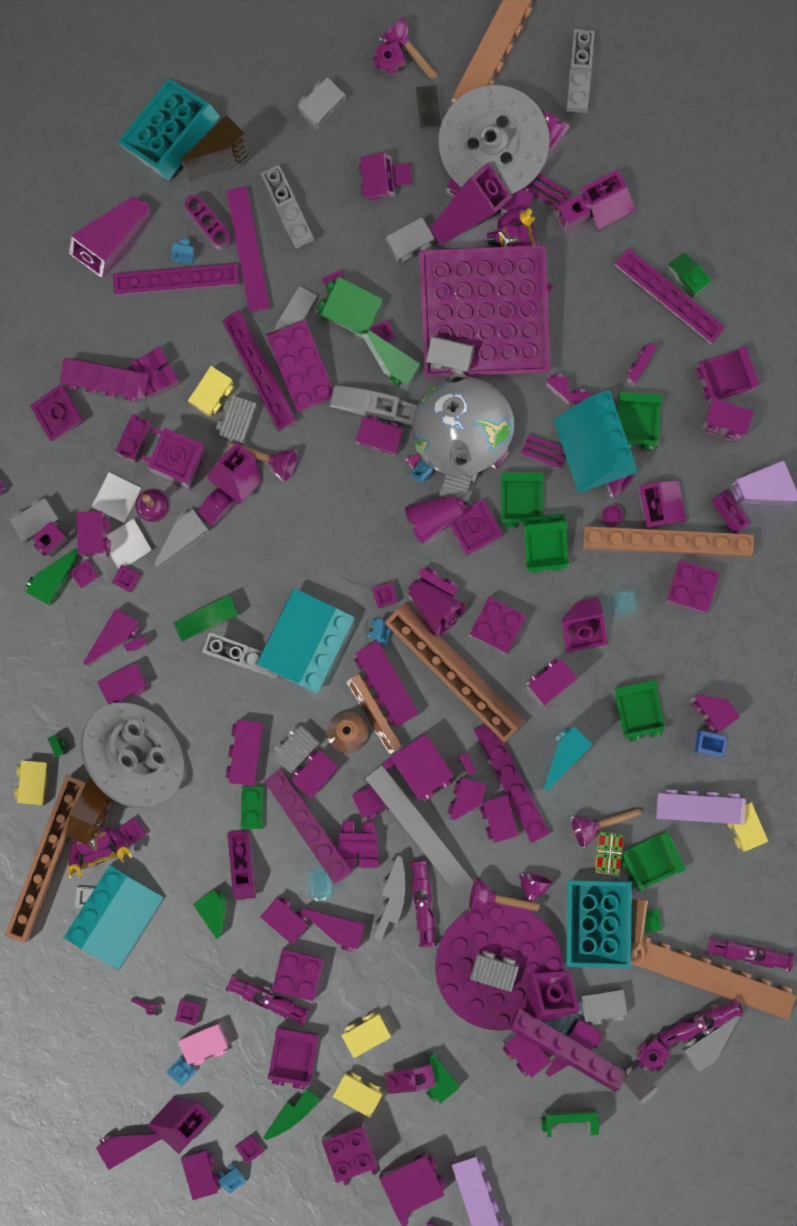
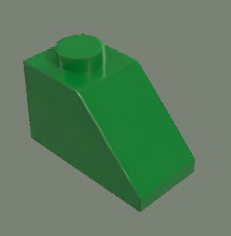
[667,253,712,298]
[193,889,227,940]
[426,1053,460,1104]

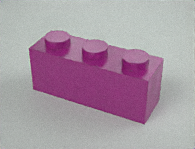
[226,720,263,786]

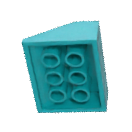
[117,78,220,180]
[553,390,638,493]
[256,588,354,693]
[540,727,593,792]
[63,864,164,970]
[567,880,632,969]

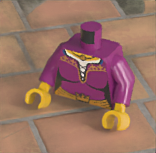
[487,208,538,247]
[67,826,132,879]

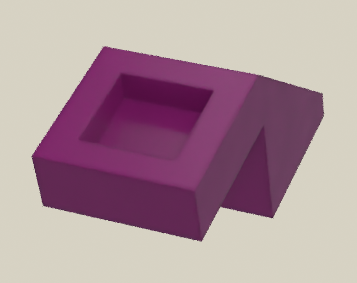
[546,374,590,405]

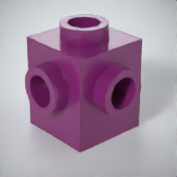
[372,41,405,75]
[636,1037,670,1072]

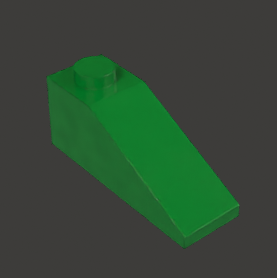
[361,330,420,386]
[25,548,79,606]

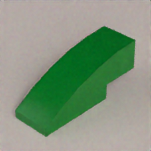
[173,595,239,642]
[263,1088,321,1140]

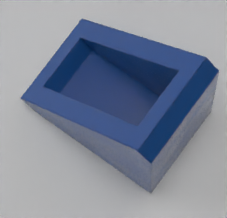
[691,730,727,758]

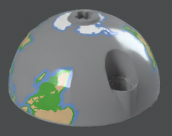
[412,373,514,476]

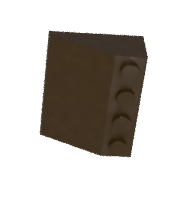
[181,115,249,181]

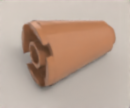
[327,711,369,753]

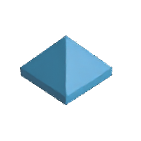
[409,459,434,483]

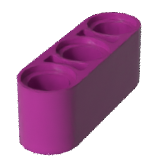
[184,194,230,249]

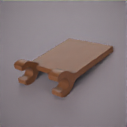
[631,899,648,959]

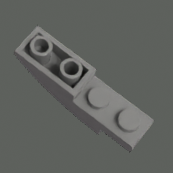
[566,29,595,113]
[260,165,314,249]
[329,386,417,426]
[201,632,278,679]
[371,855,405,941]

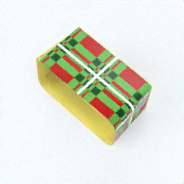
[595,832,624,876]

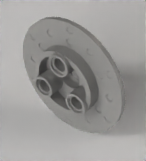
[439,85,550,194]
[81,703,184,808]

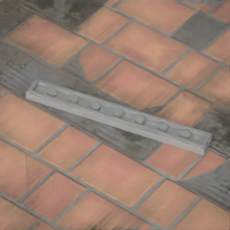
[365,765,473,910]

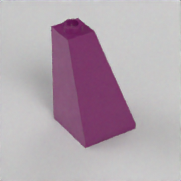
[429,162,512,245]
[69,196,150,278]

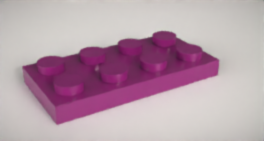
[266,319,333,412]

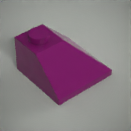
[561,597,607,653]
[526,971,580,1022]

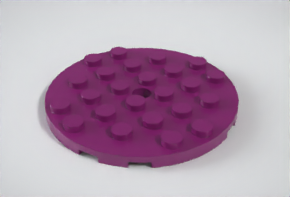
[435,903,563,1031]

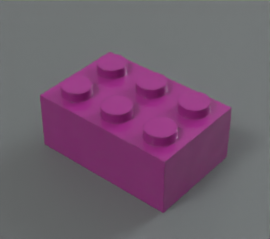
[526,659,578,708]

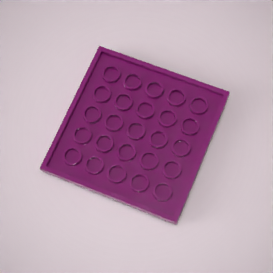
[419,245,551,377]

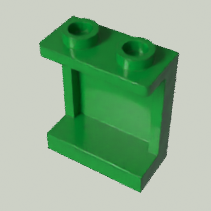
[317,277,383,338]
[618,392,662,451]
[500,472,544,529]
[523,513,569,573]
[613,680,667,742]
[621,831,686,892]
[540,1108,599,1137]

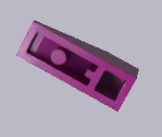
[83,608,140,666]
[227,830,256,900]
[302,908,365,952]
[545,1018,602,1077]
[96,1132,162,1170]

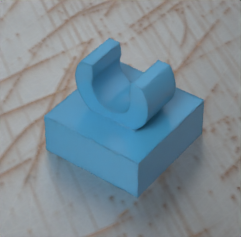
[171,238,194,265]
[366,618,392,645]
[166,1056,196,1087]
[218,1164,247,1194]

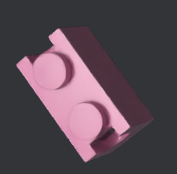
[178,1023,229,1066]

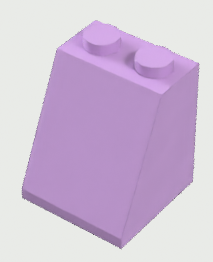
[731,461,797,506]

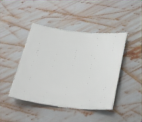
[91,472,141,523]
[107,518,151,569]

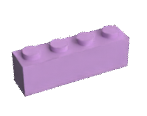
[656,789,746,825]
[451,1154,503,1226]

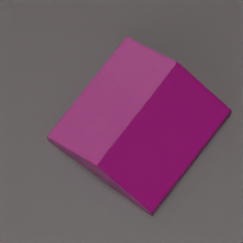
[30,384,83,442]

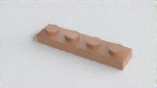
[346,674,402,755]

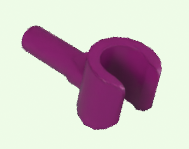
[131,997,162,1016]

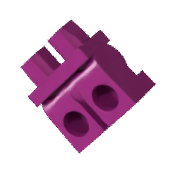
[127,346,179,400]
[338,821,378,868]

